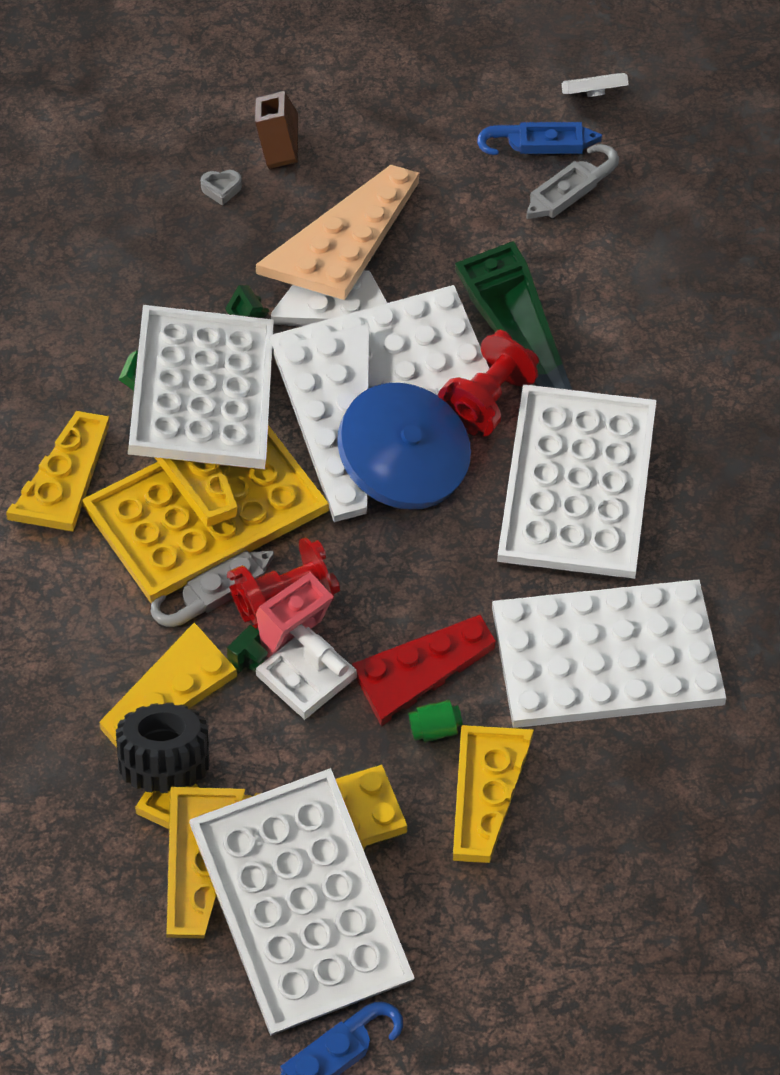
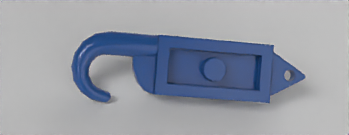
[477,122,602,155]
[280,1002,403,1075]

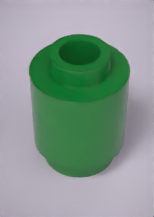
[408,700,463,742]

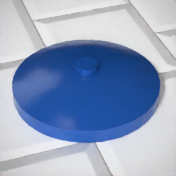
[337,383,471,510]

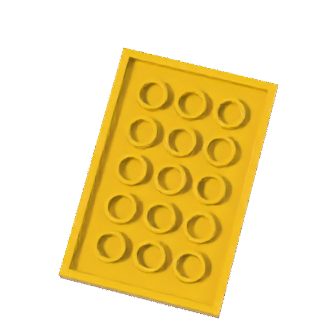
[82,425,329,603]

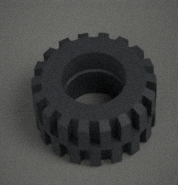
[116,703,210,793]

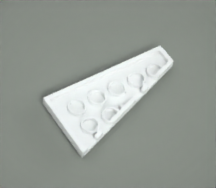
[274,323,369,522]

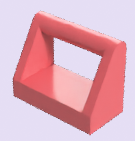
[256,572,334,658]

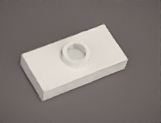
[561,73,628,97]

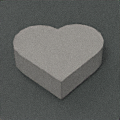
[200,170,242,206]

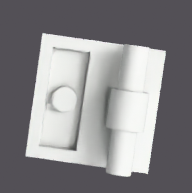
[256,624,357,720]

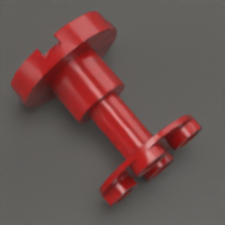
[438,330,539,436]
[227,537,340,630]

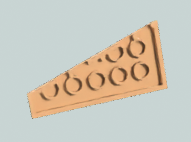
[256,165,419,300]

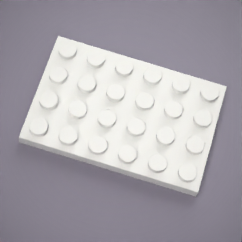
[268,285,489,396]
[128,305,274,469]
[497,384,656,579]
[492,579,726,728]
[189,768,415,1036]

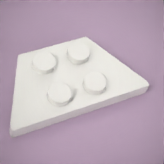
[271,270,387,326]

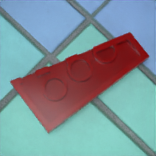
[352,614,496,727]

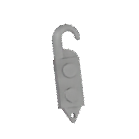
[526,144,619,219]
[150,550,274,627]

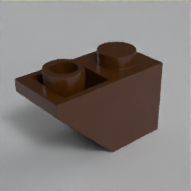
[255,91,298,169]

